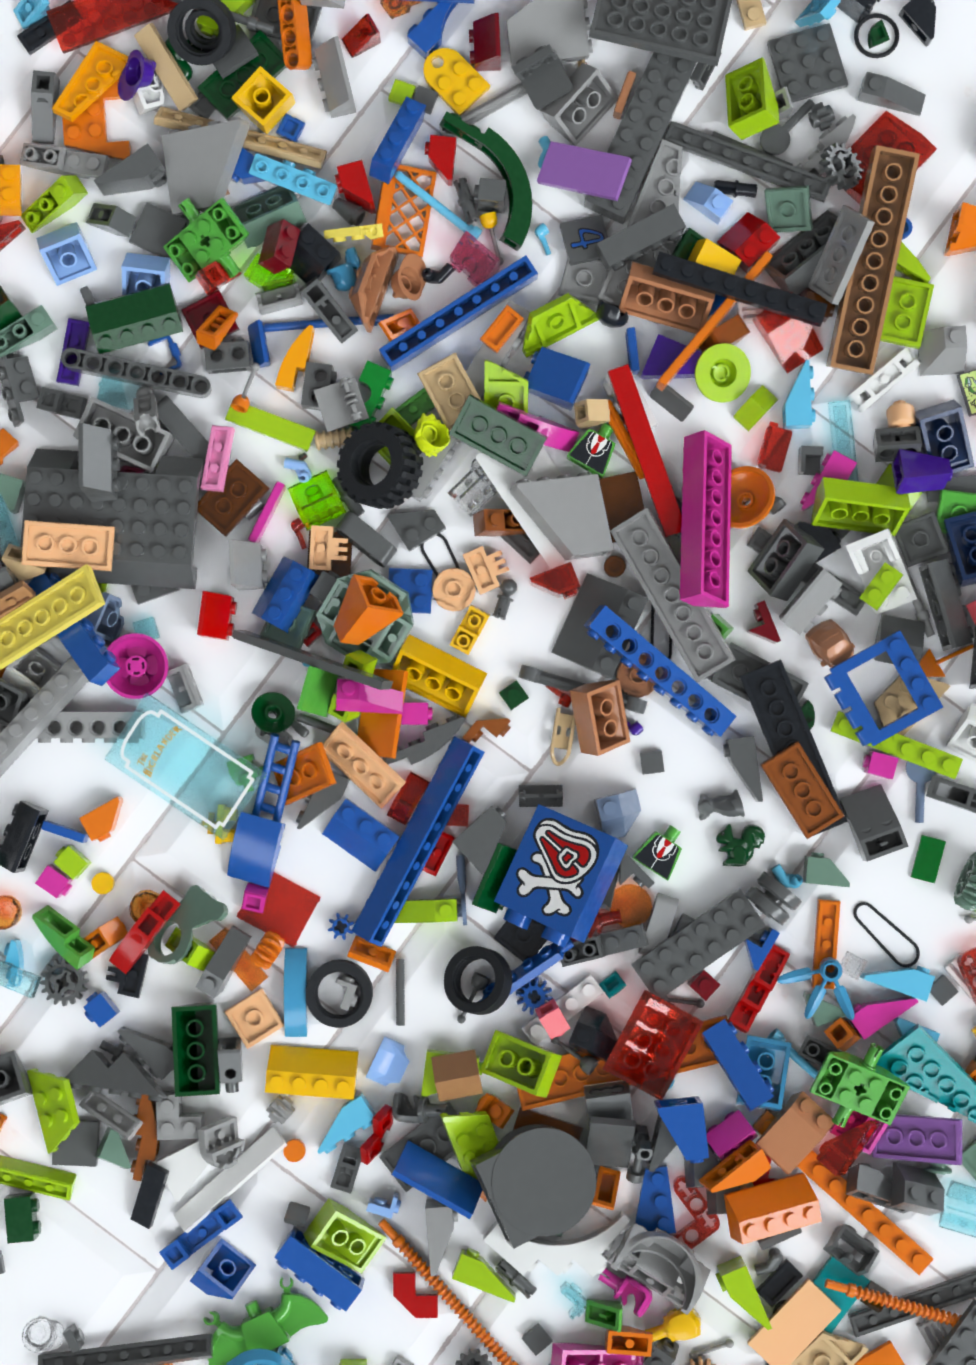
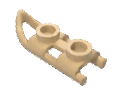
[550,708,576,766]

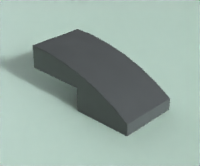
[36,387,88,420]
[330,1143,361,1194]

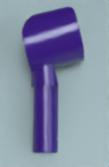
[627,721,644,736]

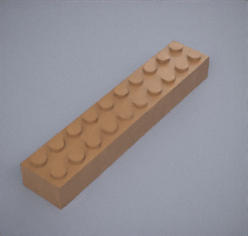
[826,145,920,375]

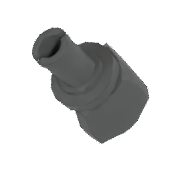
[392,1092,449,1124]

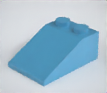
[736,1035,792,1112]

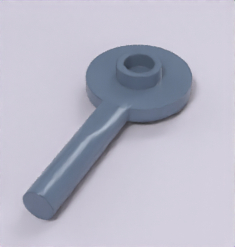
[905,761,936,823]
[456,855,467,926]

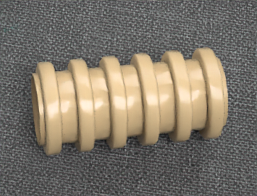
[314,426,354,451]

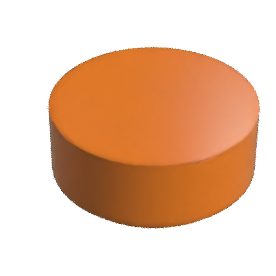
[283,1139,306,1162]

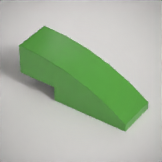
[32,905,95,970]

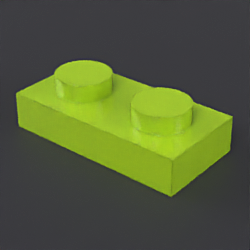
[859,562,903,611]

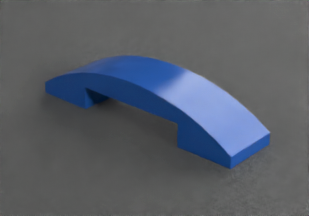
[159,1199,243,1270]

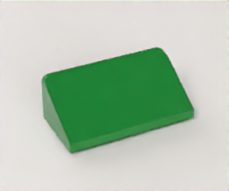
[910,835,946,884]

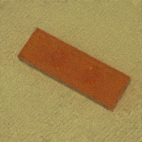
[209,927,269,992]

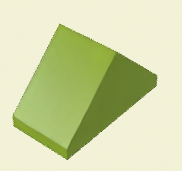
[733,385,778,432]

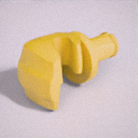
[644,1308,701,1342]

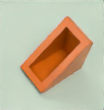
[592,1166,621,1211]

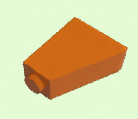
[944,202,976,256]
[334,574,404,645]

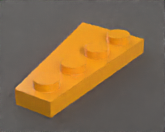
[52,41,128,122]

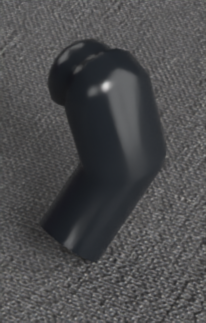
[422,263,455,284]

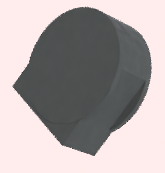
[469,1124,596,1249]

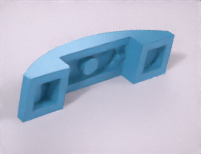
[284,948,307,1037]

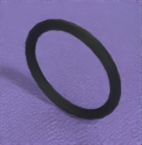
[854,13,899,58]

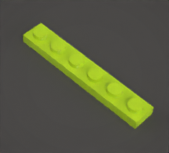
[830,711,963,779]

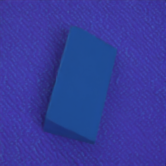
[247,319,271,368]

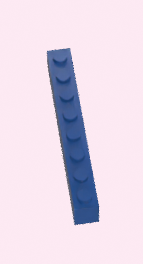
[379,255,538,372]

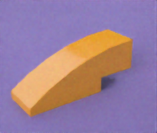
[275,325,315,392]

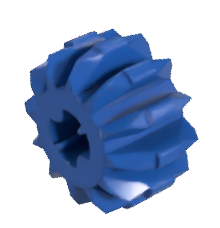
[516,977,553,1015]

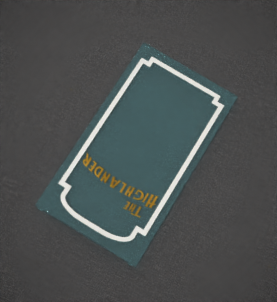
[104,693,267,840]

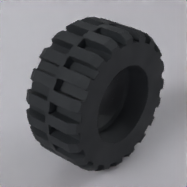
[337,422,423,509]

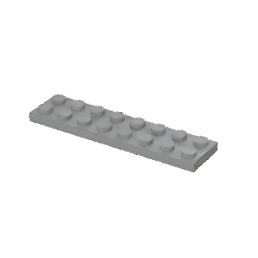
[610,508,736,682]

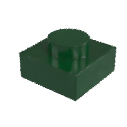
[499,680,529,711]

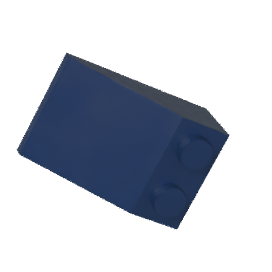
[915,399,975,473]
[944,511,976,588]

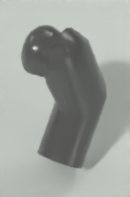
[754,1248,783,1276]

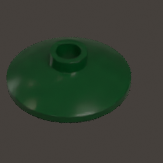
[251,692,295,733]

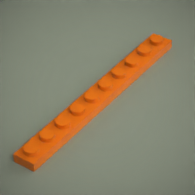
[752,1109,933,1276]

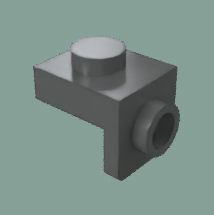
[643,1337,679,1365]

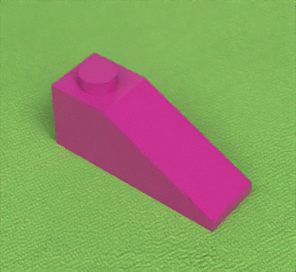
[336,679,403,714]
[848,996,918,1040]

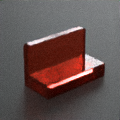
[756,421,792,473]

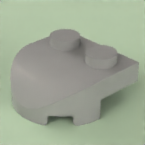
[198,1115,245,1169]

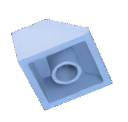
[36,222,97,286]
[121,253,170,295]

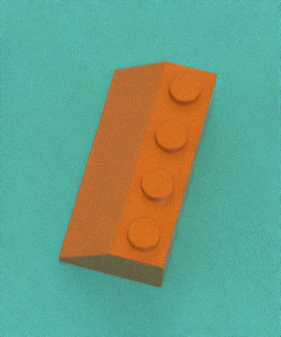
[724,1172,822,1245]

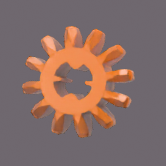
[250,931,285,970]

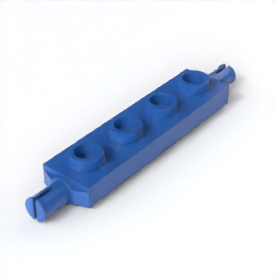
[478,939,574,1002]

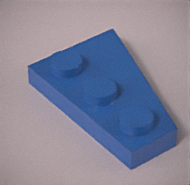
[635,1165,676,1234]

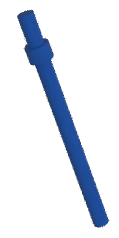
[264,314,394,332]

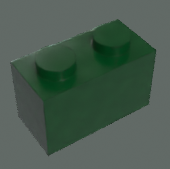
[4,1192,41,1244]

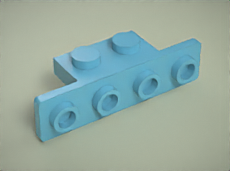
[249,153,337,205]

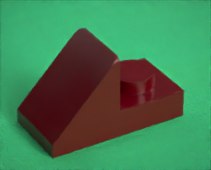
[746,600,781,644]

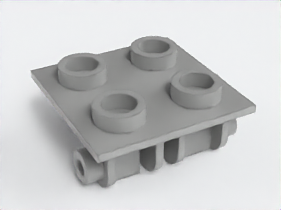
[314,377,369,432]

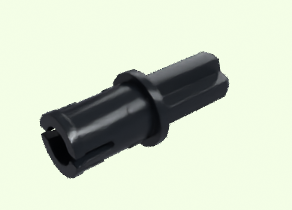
[713,180,758,198]

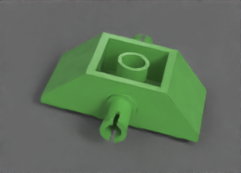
[163,197,249,283]
[809,1043,910,1127]

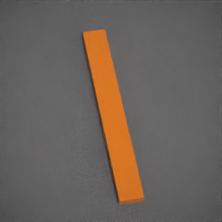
[656,251,773,391]

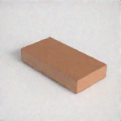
[613,71,636,120]

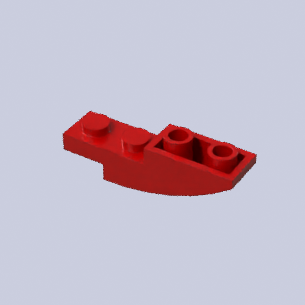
[109,890,181,974]

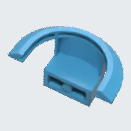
[226,1345,295,1365]

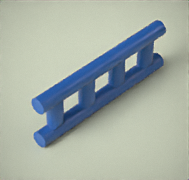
[252,733,300,822]

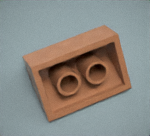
[570,679,630,756]

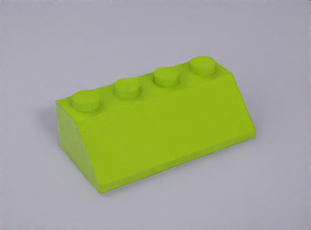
[811,477,910,536]

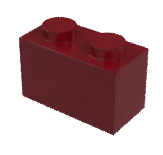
[258,219,300,274]

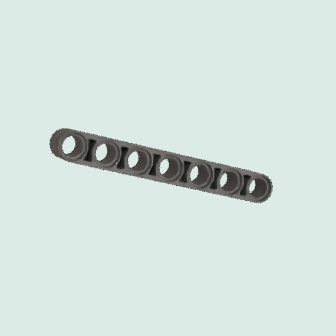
[61,348,212,398]
[157,395,265,521]

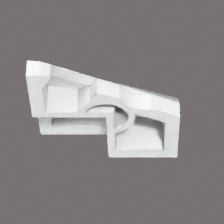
[133,71,165,115]

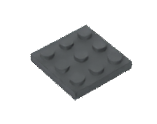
[767,23,848,103]

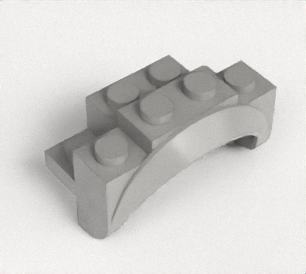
[608,1223,711,1315]

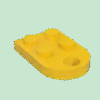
[423,48,490,116]

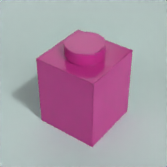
[401,703,433,725]
[862,751,899,779]
[35,864,73,898]

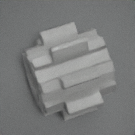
[266,1095,295,1124]

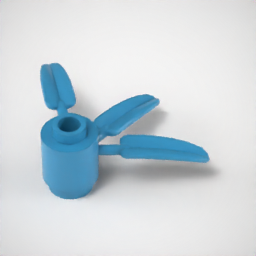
[777,957,855,1020]

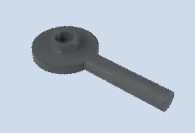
[760,99,815,155]

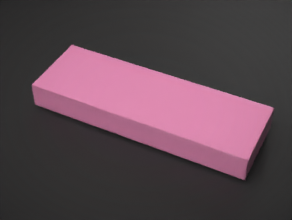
[200,425,235,492]

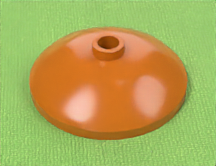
[730,466,775,529]

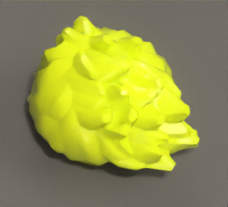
[414,413,450,457]

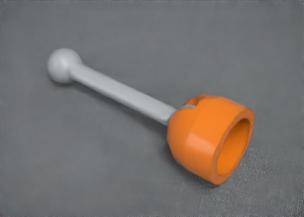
[231,363,260,413]

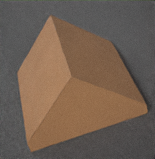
[431,1049,483,1102]

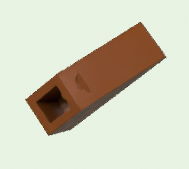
[473,509,526,537]

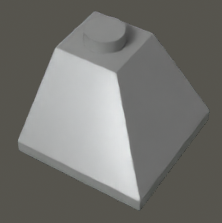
[918,325,967,376]

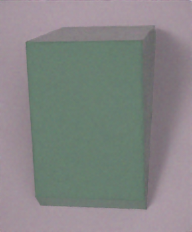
[0,473,26,514]
[803,991,846,1027]
[95,1127,131,1169]

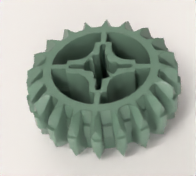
[954,852,976,911]

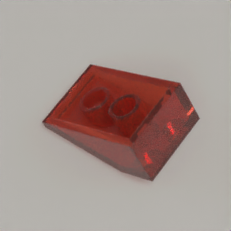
[752,292,824,374]

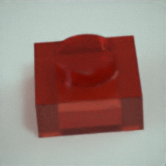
[446,804,469,827]

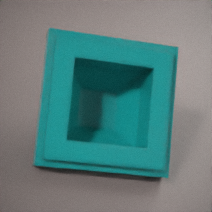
[599,971,627,999]

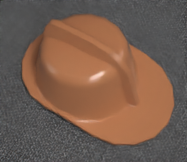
[391,253,426,301]

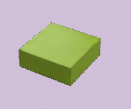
[388,79,416,106]

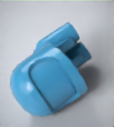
[326,247,361,292]

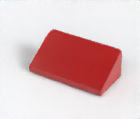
[422,831,455,877]

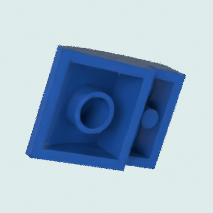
[227,812,286,888]

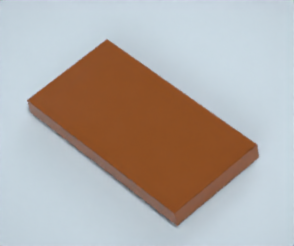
[760,741,844,839]

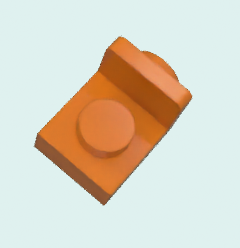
[475,1093,515,1129]

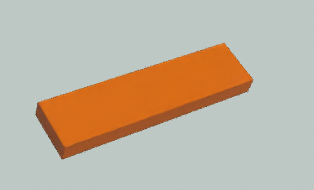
[811,899,841,989]

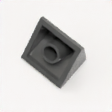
[0,678,30,726]

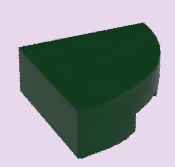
[868,19,890,49]
[801,700,815,730]

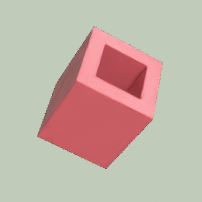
[535,999,571,1039]

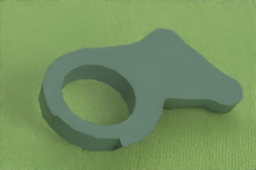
[147,885,228,965]

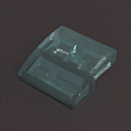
[938,1180,976,1238]

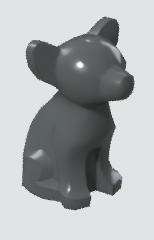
[697,789,745,821]

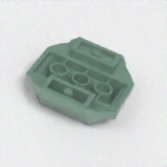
[316,569,414,664]

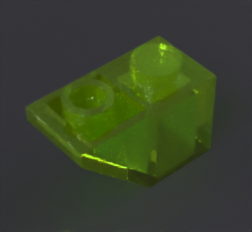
[244,253,296,291]

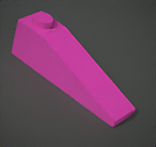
[551,1343,644,1365]

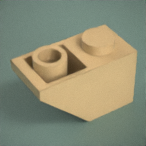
[574,399,610,429]

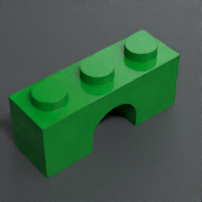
[347,360,394,429]

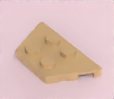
[874,675,951,736]
[791,1331,869,1365]

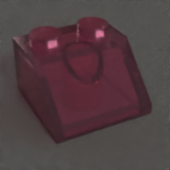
[450,231,500,287]

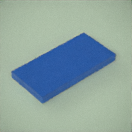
[391,1141,483,1219]

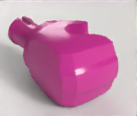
[598,1268,652,1317]

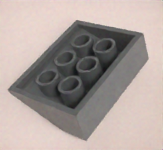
[551,573,648,680]

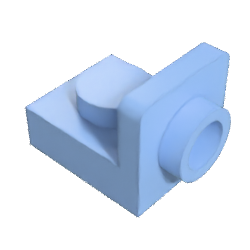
[366,1192,401,1219]

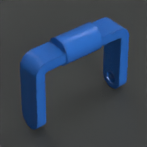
[147,336,182,375]

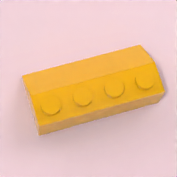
[392,634,488,718]
[265,1044,359,1100]

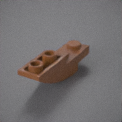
[130,1095,160,1181]

